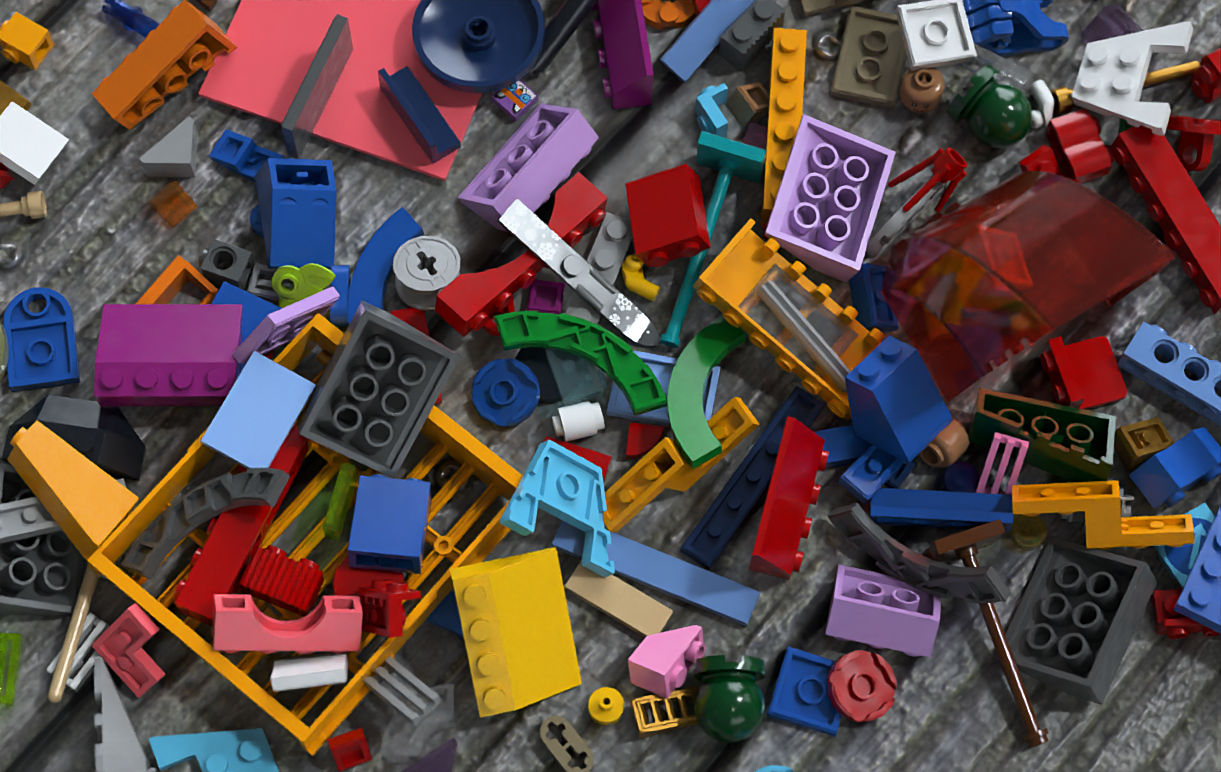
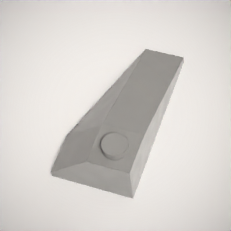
[94,656,157,772]

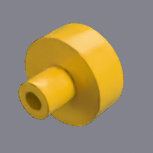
[588,687,624,725]

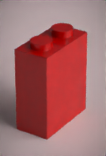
[625,163,711,267]

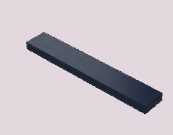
[680,386,825,570]

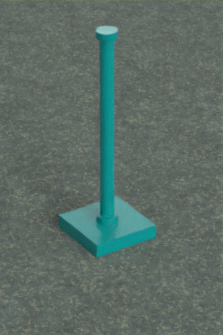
[659,131,766,348]

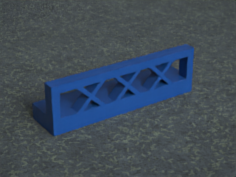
[870,488,1013,532]

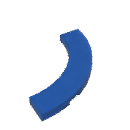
[348,207,424,324]

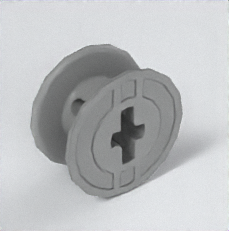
[393,236,461,310]

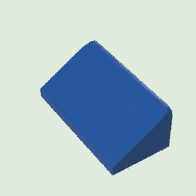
[849,263,899,332]

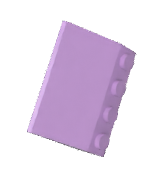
[764,114,896,283]

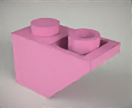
[628,625,706,699]

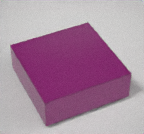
[527,279,565,315]

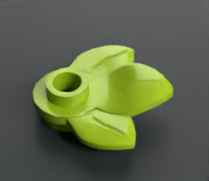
[271,263,336,316]

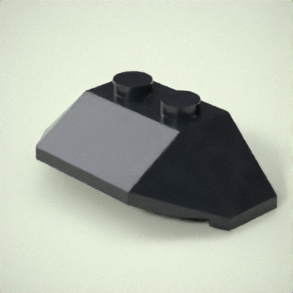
[2,394,146,481]

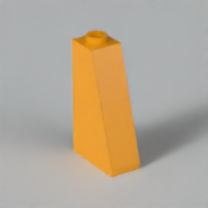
[7,420,139,560]

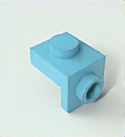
[695,83,728,138]

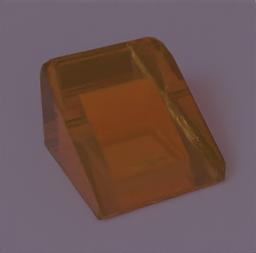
[147,181,198,228]

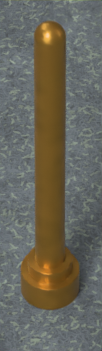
[1051,61,1200,115]

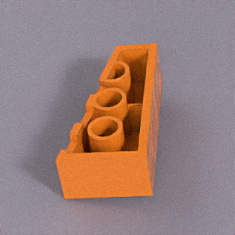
[92,0,237,130]

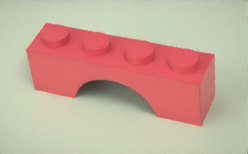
[212,594,363,654]

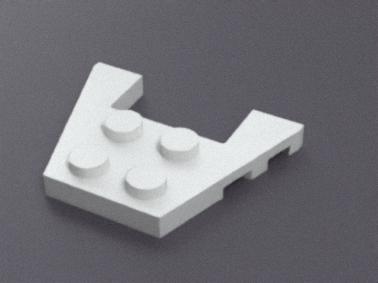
[1072,22,1193,136]

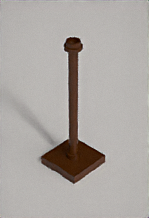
[922,519,1049,748]

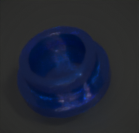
[944,462,979,493]

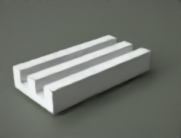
[46,612,110,692]

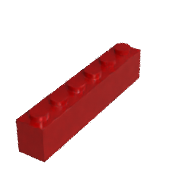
[1111,125,1221,315]
[174,426,312,627]

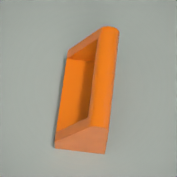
[136,255,219,304]

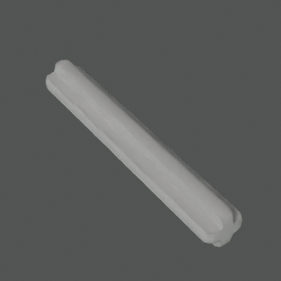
[757,280,851,393]

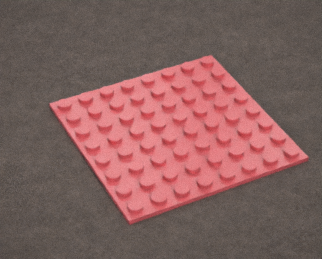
[198,0,483,181]

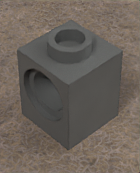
[199,239,255,290]

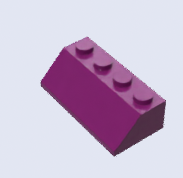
[591,0,654,109]

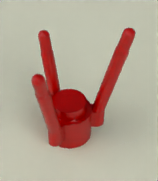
[888,147,967,213]

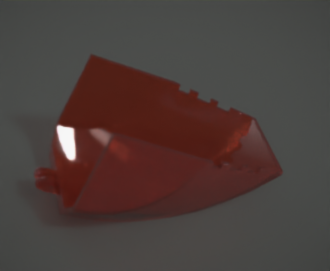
[881,171,1176,402]

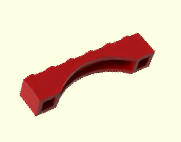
[435,172,608,337]

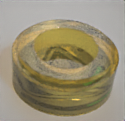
[1010,515,1047,551]

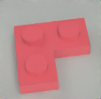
[91,603,165,698]

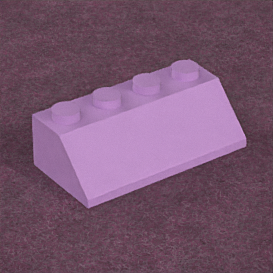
[457,103,599,232]

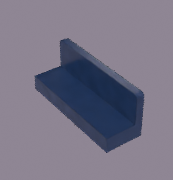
[378,66,461,164]

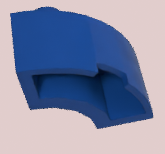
[1129,427,1221,509]

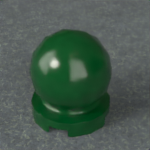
[946,64,1033,149]
[693,655,765,743]

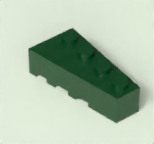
[968,388,1116,482]

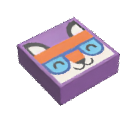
[491,80,538,122]

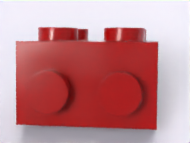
[1040,336,1128,410]

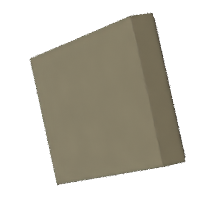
[830,5,907,109]

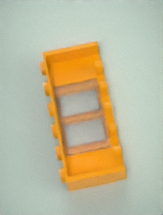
[692,218,885,420]

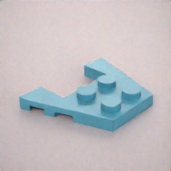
[500,440,615,577]
[148,728,279,772]

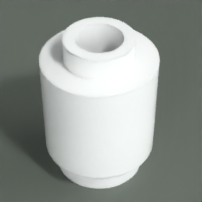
[552,401,605,442]

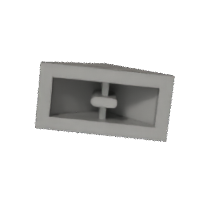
[139,116,198,177]

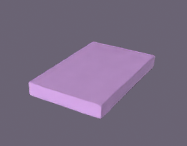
[232,287,340,364]

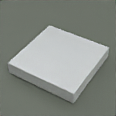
[895,0,977,71]
[0,102,69,185]
[271,652,348,691]

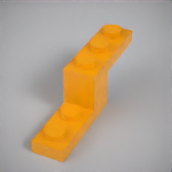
[603,396,760,533]
[1012,480,1195,550]

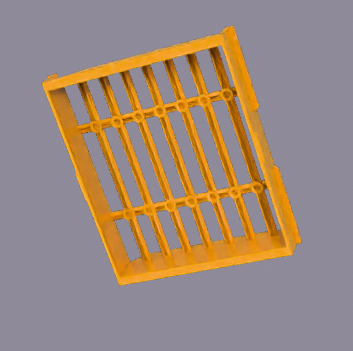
[87,313,523,756]

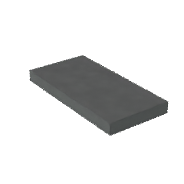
[281,14,353,159]

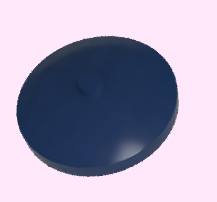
[412,0,545,93]

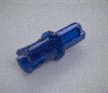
[102,0,160,38]

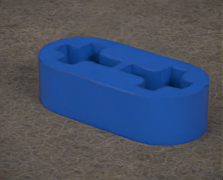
[330,265,351,327]

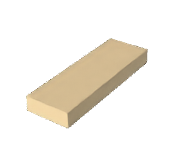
[565,560,673,638]

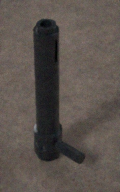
[529,0,598,76]

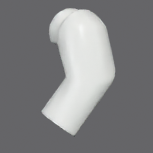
[1030,80,1055,129]

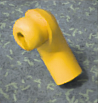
[621,254,660,302]

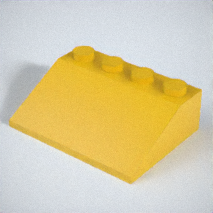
[450,547,582,718]

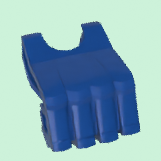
[963,0,1069,59]

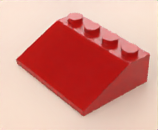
[749,416,829,580]

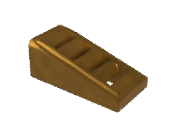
[630,686,700,739]

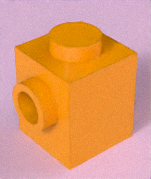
[0,12,54,70]

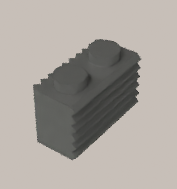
[718,0,785,71]

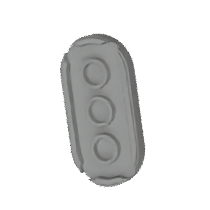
[865,175,948,258]

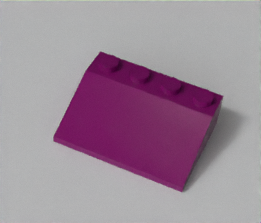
[94,304,243,406]

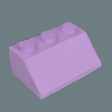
[825,564,941,657]

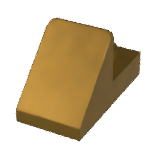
[1114,417,1174,471]

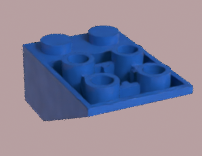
[255,158,337,269]

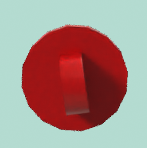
[1166,115,1221,172]

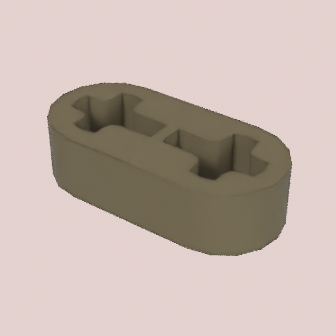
[540,716,594,772]

